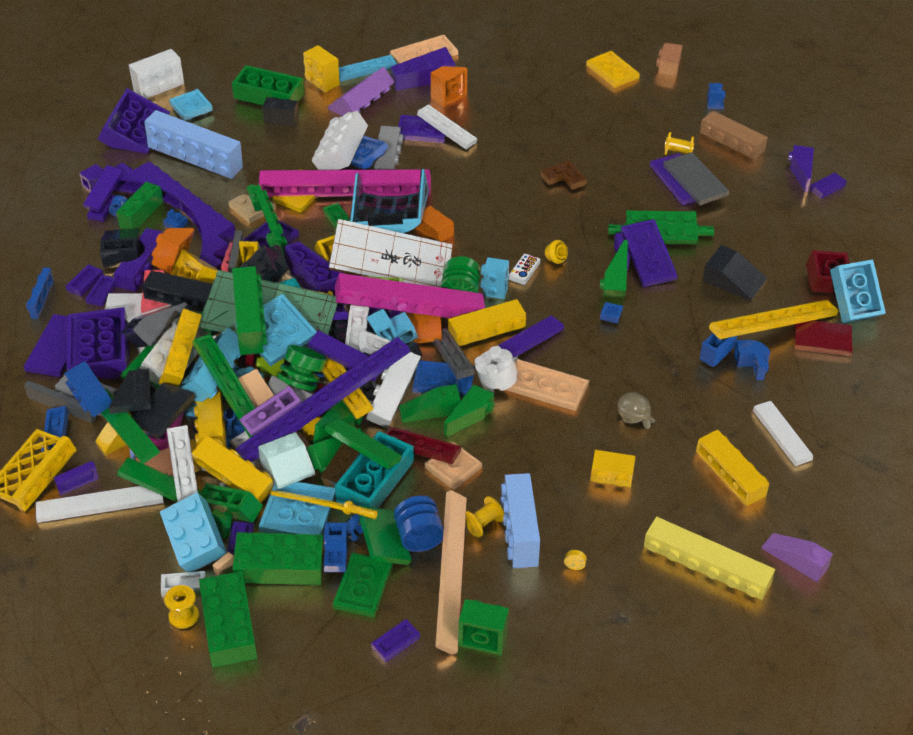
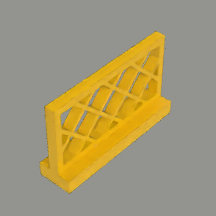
[0,429,77,512]

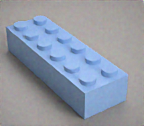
[144,110,243,179]

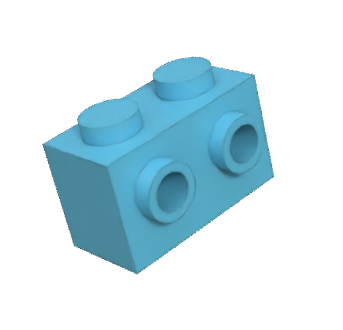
[481,257,509,299]

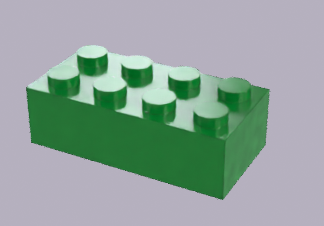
[232,65,305,105]
[232,266,267,355]
[233,532,324,585]
[199,571,257,668]

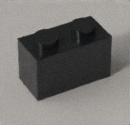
[262,97,299,126]

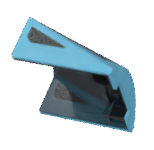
[350,169,429,233]

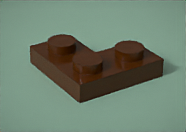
[540,161,587,190]

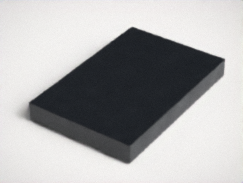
[132,382,195,440]

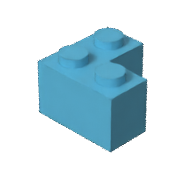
[366,309,418,343]

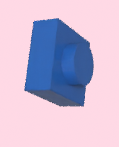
[600,302,623,324]

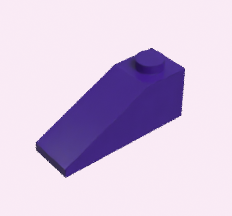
[788,145,814,192]

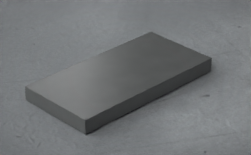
[663,153,729,205]

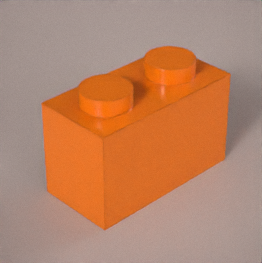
[415,206,454,242]

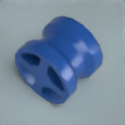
[109,195,128,217]

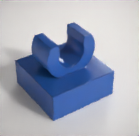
[163,209,188,228]
[345,514,363,542]

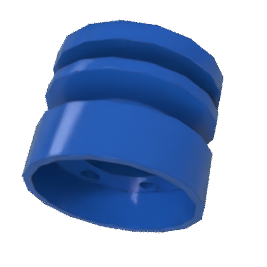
[394,496,444,552]

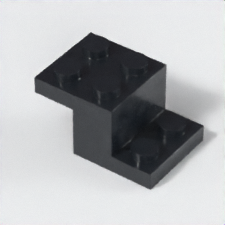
[240,244,289,284]

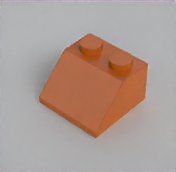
[431,66,467,107]
[152,228,195,274]

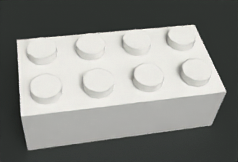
[312,111,368,170]

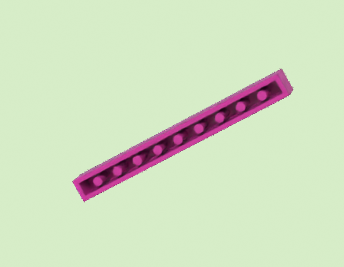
[259,169,431,197]

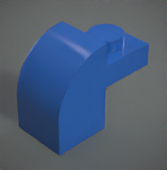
[734,340,770,380]
[324,523,348,572]

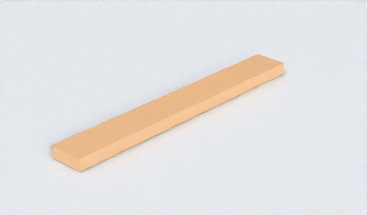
[436,490,467,655]

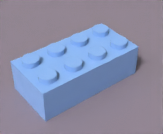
[500,473,540,568]

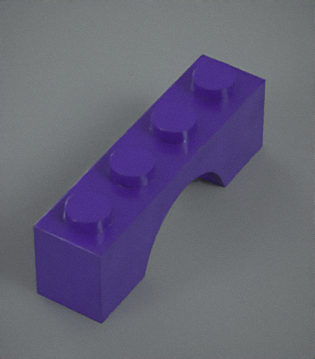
[114,228,163,292]

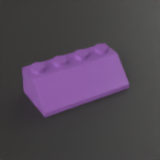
[327,67,394,116]

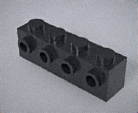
[142,270,214,312]

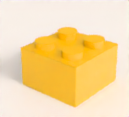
[303,45,340,92]

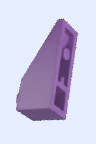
[239,386,301,436]
[762,533,833,582]

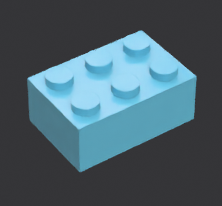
[830,259,886,324]
[160,492,227,572]

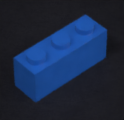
[64,361,112,417]

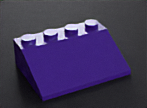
[97,88,170,153]
[66,307,130,379]

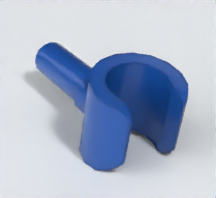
[224,411,236,437]

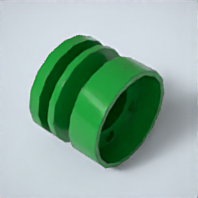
[440,256,481,293]
[277,344,327,391]

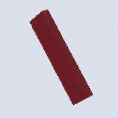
[385,426,461,464]

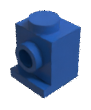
[707,83,725,109]

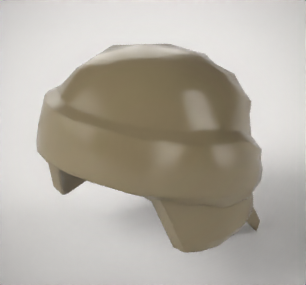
[617,392,656,430]

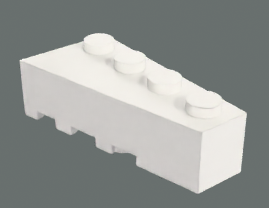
[367,352,421,429]

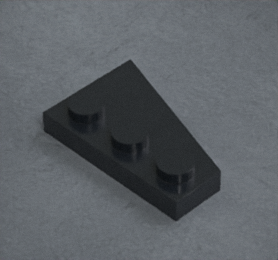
[109,368,151,414]

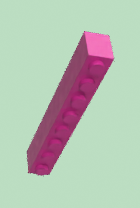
[335,273,485,318]

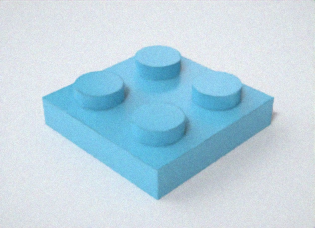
[169,89,213,121]

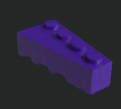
[391,47,455,91]
[284,241,345,296]

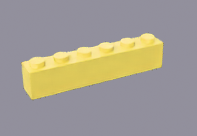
[644,516,775,600]

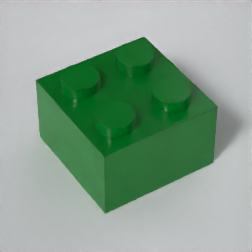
[458,599,509,656]

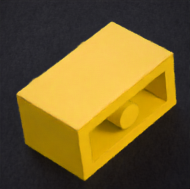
[590,450,636,487]

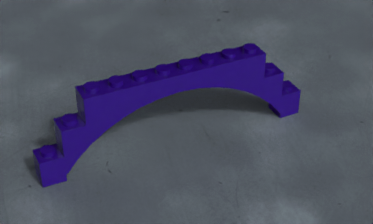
[79,161,235,273]

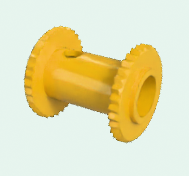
[664,132,694,155]
[465,496,505,537]
[164,585,199,629]

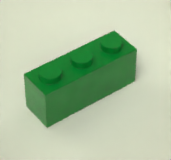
[116,182,163,229]

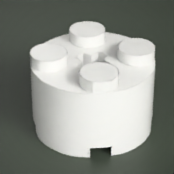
[474,346,518,392]

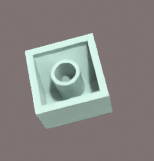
[258,432,315,489]

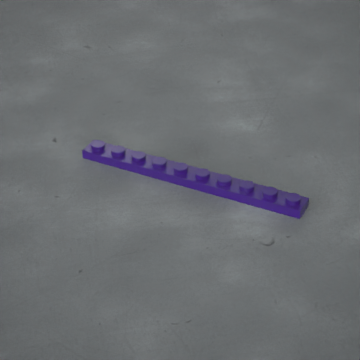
[235,337,410,462]

